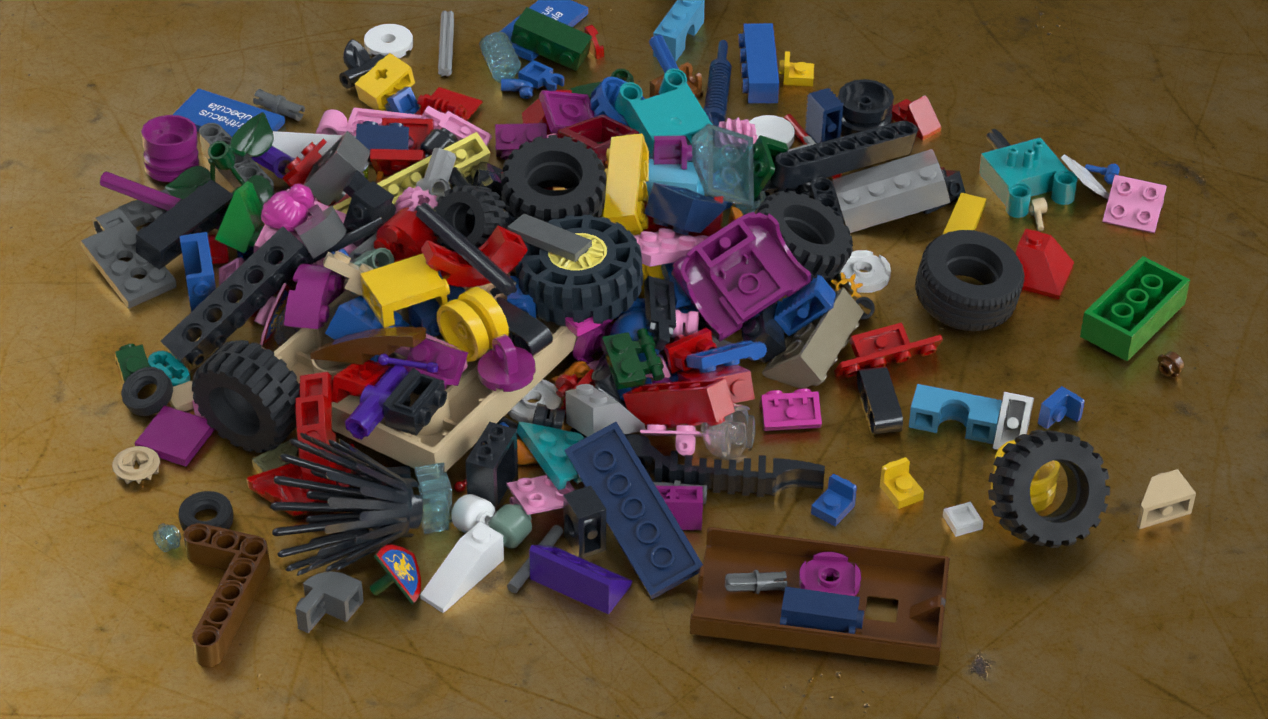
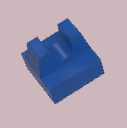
[385,87,420,114]

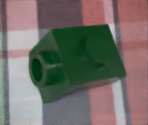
[114,344,150,383]

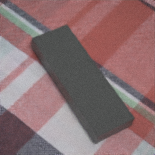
[507,214,592,262]

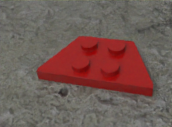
[246,444,355,516]

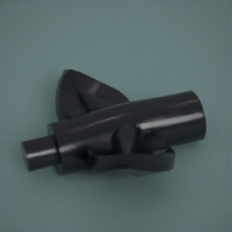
[339,39,388,89]

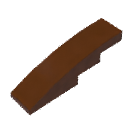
[310,327,426,364]

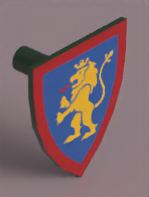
[370,545,421,604]

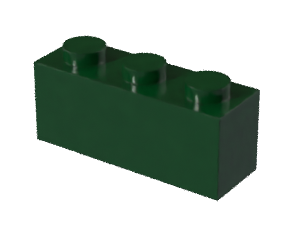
[510,7,593,71]

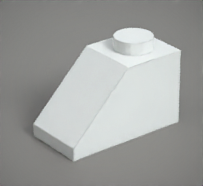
[993,392,1034,449]

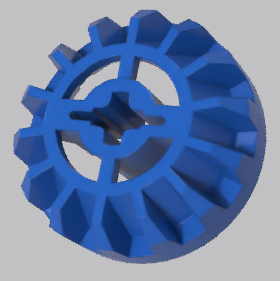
[590,77,645,127]

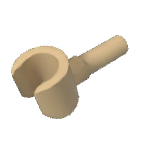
[1029,198,1048,231]

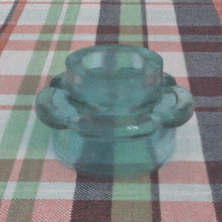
[153,523,181,552]

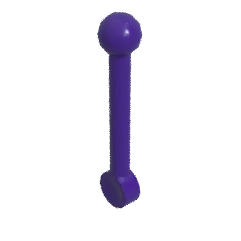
[378,354,438,373]

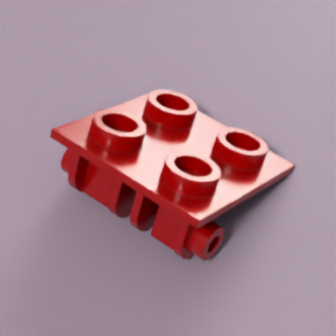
[415,87,483,121]

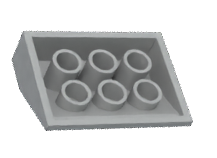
[833,149,951,233]

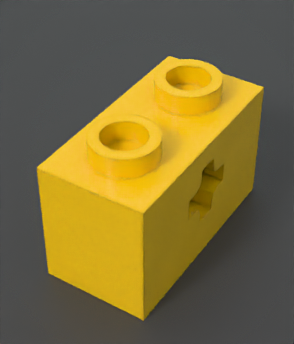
[355,53,415,111]

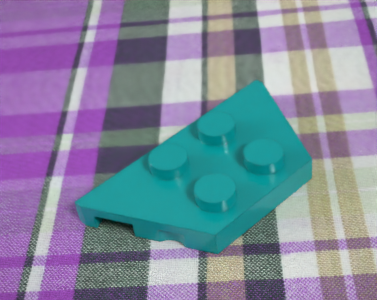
[517,422,585,490]

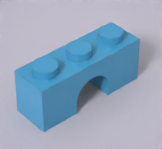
[653,0,705,62]
[909,384,1002,444]

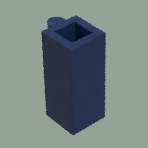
[780,587,864,634]

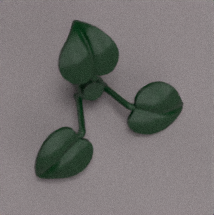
[165,112,274,208]

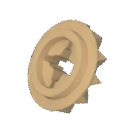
[112,446,160,484]

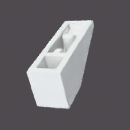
[420,521,504,613]

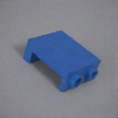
[180,232,216,312]

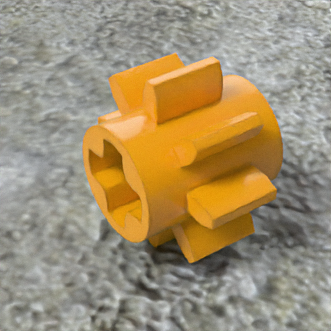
[831,272,863,298]

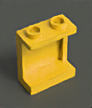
[360,254,450,328]

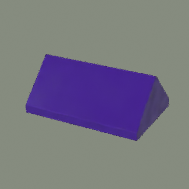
[529,545,632,615]

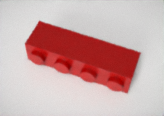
[623,378,735,429]

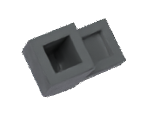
[294,204,346,259]
[295,572,364,633]

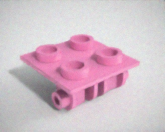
[1103,175,1167,233]
[640,425,702,456]
[507,474,575,515]

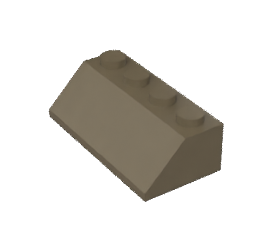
[762,288,864,389]

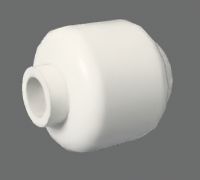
[451,494,496,533]

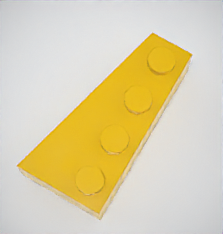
[600,133,649,236]

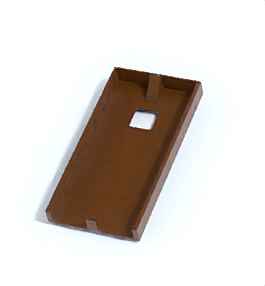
[690,527,950,666]

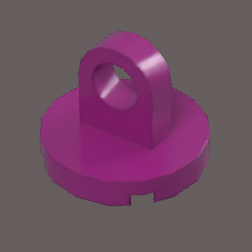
[477,334,536,392]

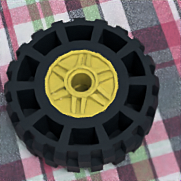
[515,215,643,327]

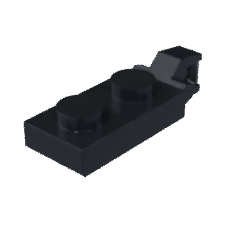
[644,276,676,350]

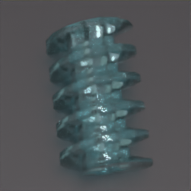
[479,32,521,83]

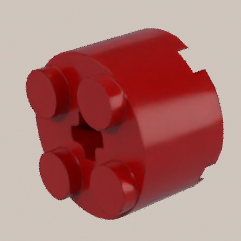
[373,208,440,263]

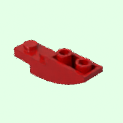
[296,371,336,492]

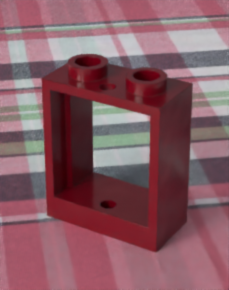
[557,114,639,167]

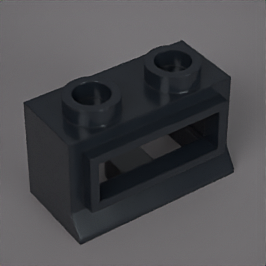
[383,368,447,436]

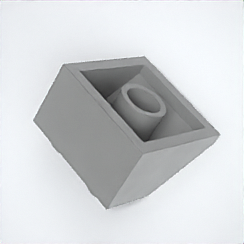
[565,384,645,437]

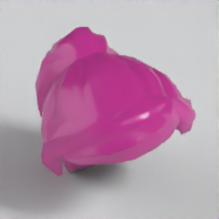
[261,184,315,232]

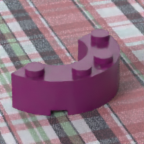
[284,264,344,329]

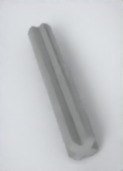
[438,10,454,77]

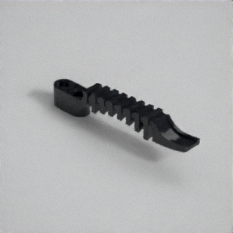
[624,434,825,497]

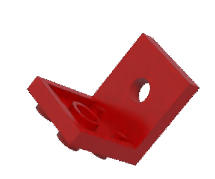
[370,118,434,177]

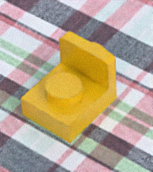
[779,51,814,86]
[880,457,924,509]

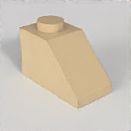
[1137,469,1196,529]

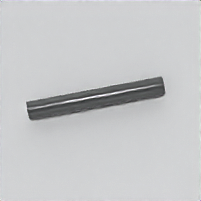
[507,525,563,593]

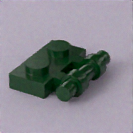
[600,328,665,390]

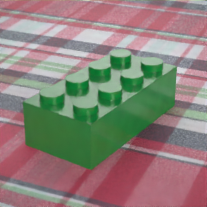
[1080,256,1190,361]

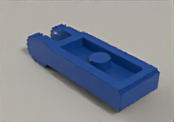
[686,340,767,373]

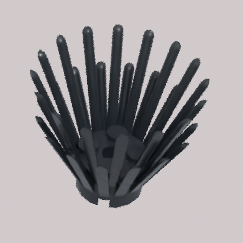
[271,433,423,576]

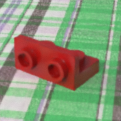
[332,360,391,403]

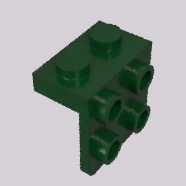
[734,135,789,206]

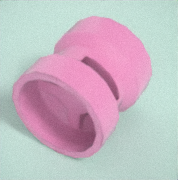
[671,310,699,337]

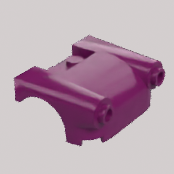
[671,212,811,342]

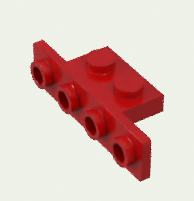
[834,322,943,378]

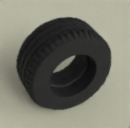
[915,230,1025,331]

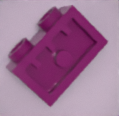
[495,123,547,160]
[404,338,468,389]

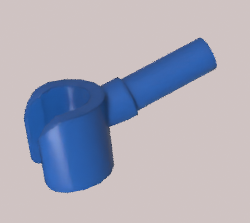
[1085,164,1120,184]

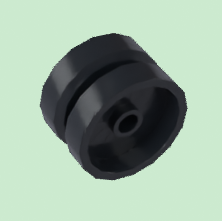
[838,79,894,136]

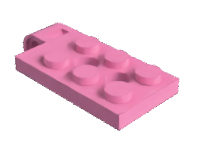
[316,108,422,150]
[633,228,708,267]

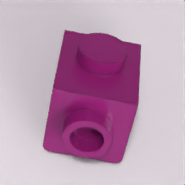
[653,136,692,170]

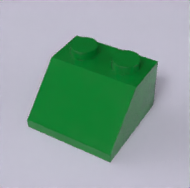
[215,181,265,253]

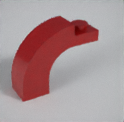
[421,226,528,287]

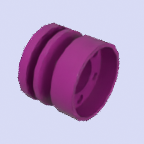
[141,115,199,182]

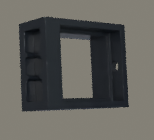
[465,422,518,512]

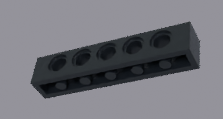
[160,227,312,373]

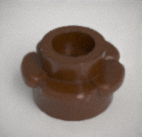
[1157,351,1184,378]

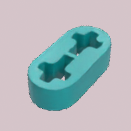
[148,351,191,387]

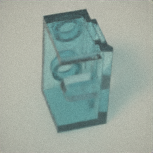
[415,462,452,534]

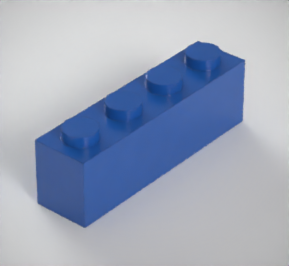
[738,23,779,103]

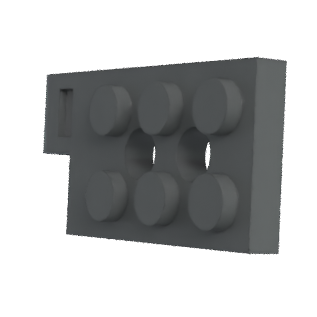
[81,208,177,309]

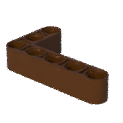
[183,523,270,667]

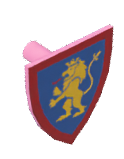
[254,283,291,346]

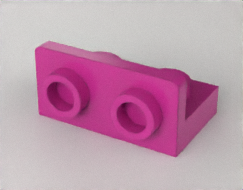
[759,389,822,431]

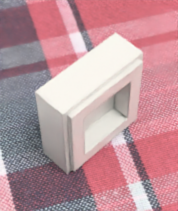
[943,502,984,537]

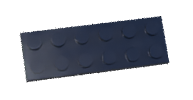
[564,422,704,599]

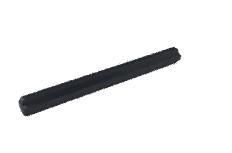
[415,202,517,296]

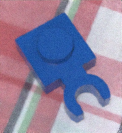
[518,60,564,91]

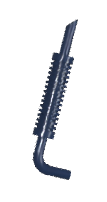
[703,40,732,141]

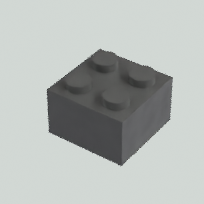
[304,131,370,206]

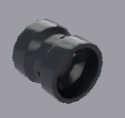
[532,403,566,429]

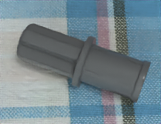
[725,570,787,594]

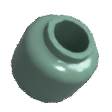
[488,504,532,548]

